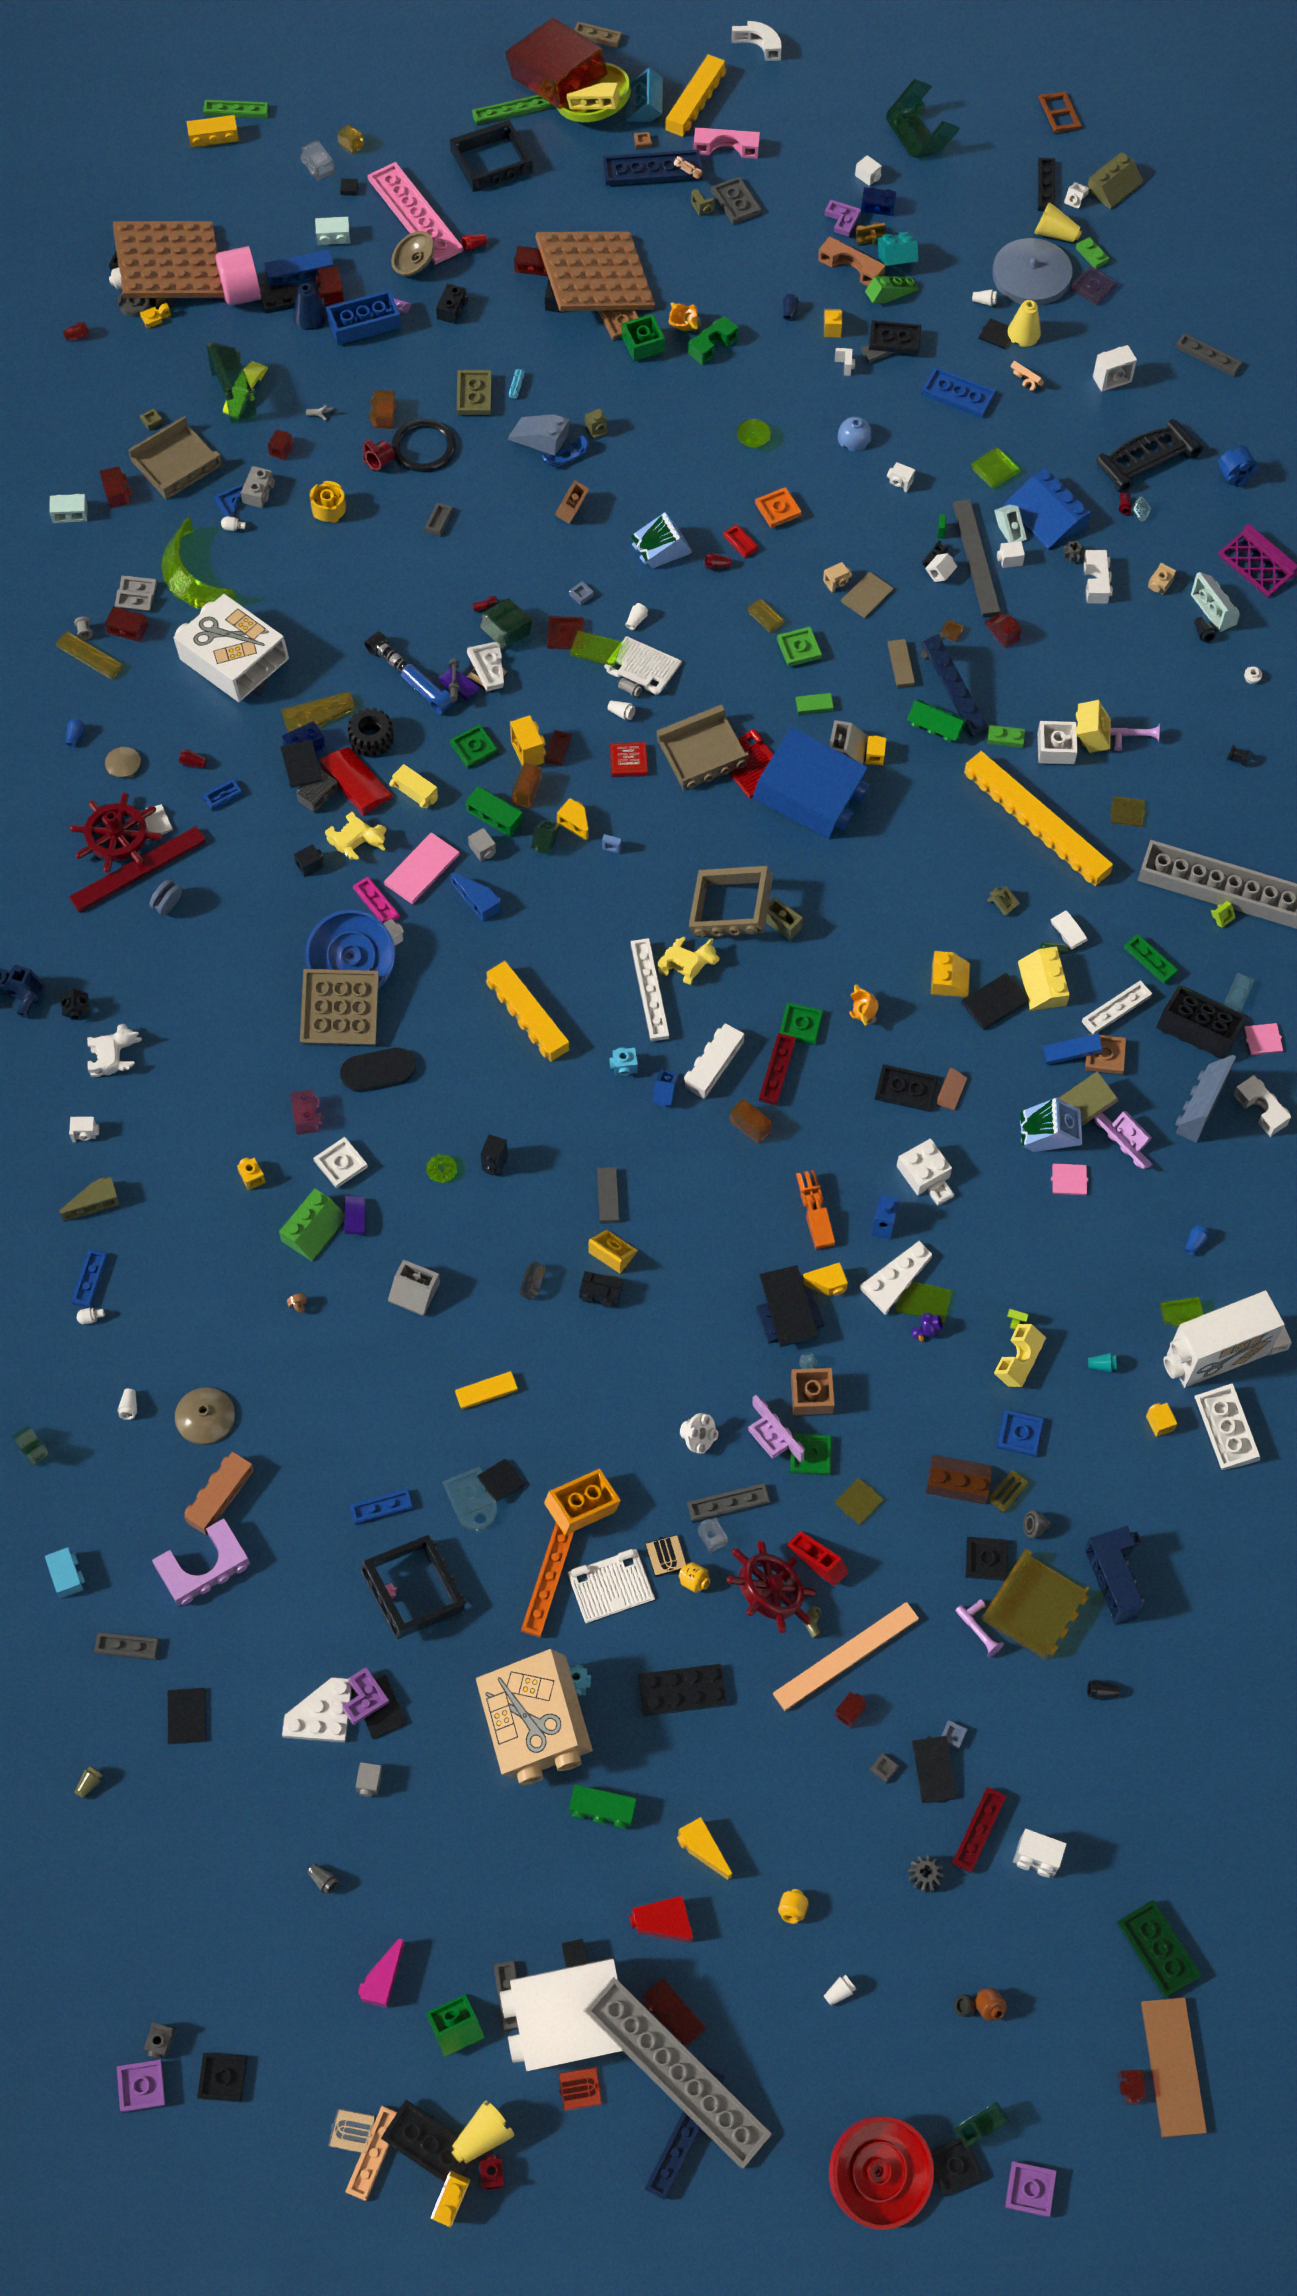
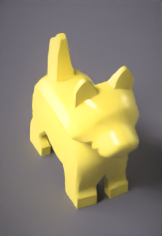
[325,812,386,860]
[658,937,720,985]

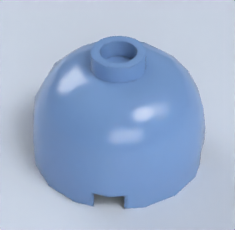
[838,417,872,451]

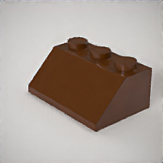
[926,1455,992,1504]

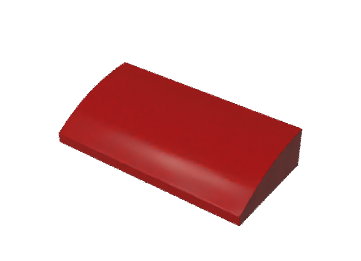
[320,747,392,816]

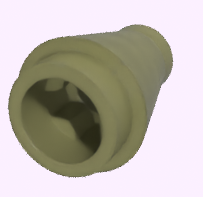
[74,1766,103,1799]

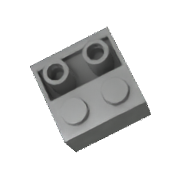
[829,720,868,764]
[388,1259,440,1316]

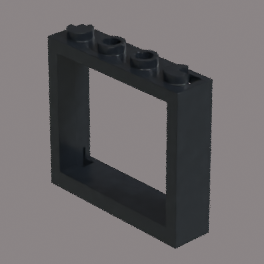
[450,120,533,192]
[360,1535,466,1640]

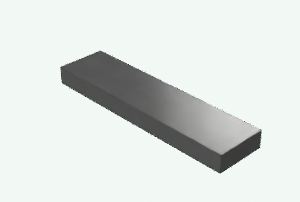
[1175,333,1243,377]
[687,1483,770,1523]

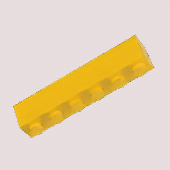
[666,54,726,137]
[486,961,569,1062]

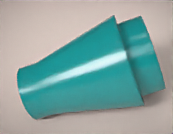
[1088,1353,1117,1372]

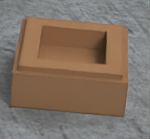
[634,132,652,150]

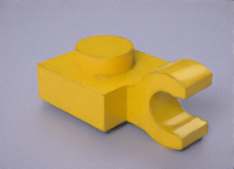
[140,303,171,329]

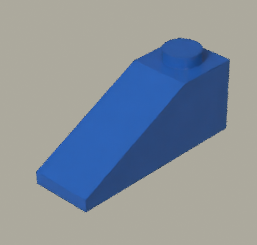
[450,872,502,922]

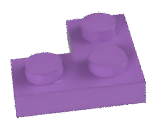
[824,200,861,237]
[342,1667,389,1725]

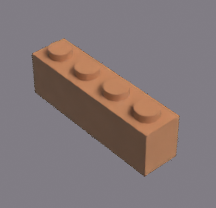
[184,1452,254,1535]

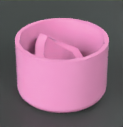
[215,246,261,306]

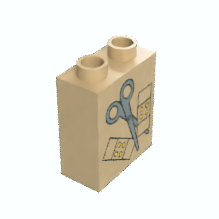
[476,1649,593,1786]

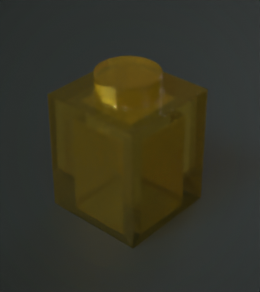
[337,124,364,154]

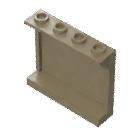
[128,416,222,500]
[656,704,749,791]

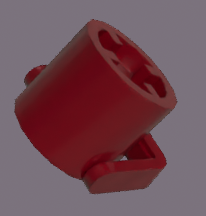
[362,439,395,471]

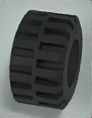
[347,708,394,757]

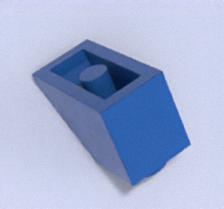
[652,1070,679,1107]

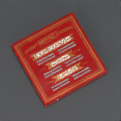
[610,742,647,777]

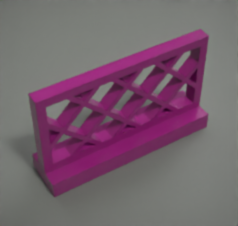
[1218,523,1297,598]

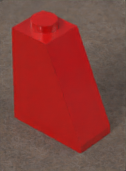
[629,1896,693,1943]

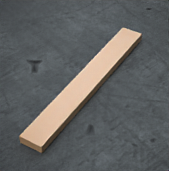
[773,1602,919,1711]

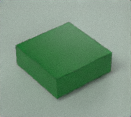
[937,514,946,539]

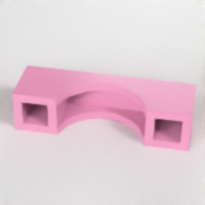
[694,128,760,159]

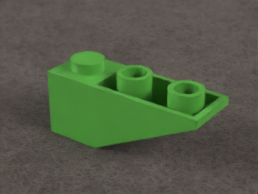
[865,276,919,303]

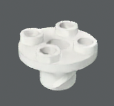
[680,1413,718,1454]

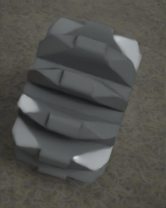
[907,1855,944,1893]

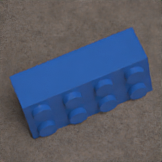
[326,290,401,345]

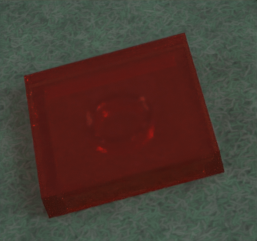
[547,616,584,650]

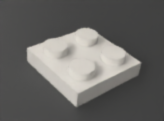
[313,1137,368,1189]

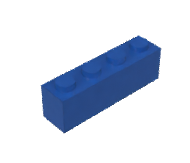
[264,250,335,285]

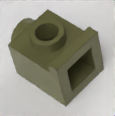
[585,408,608,440]

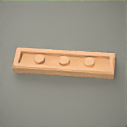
[345,2106,397,2201]

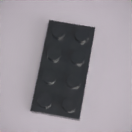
[638,1664,726,1716]

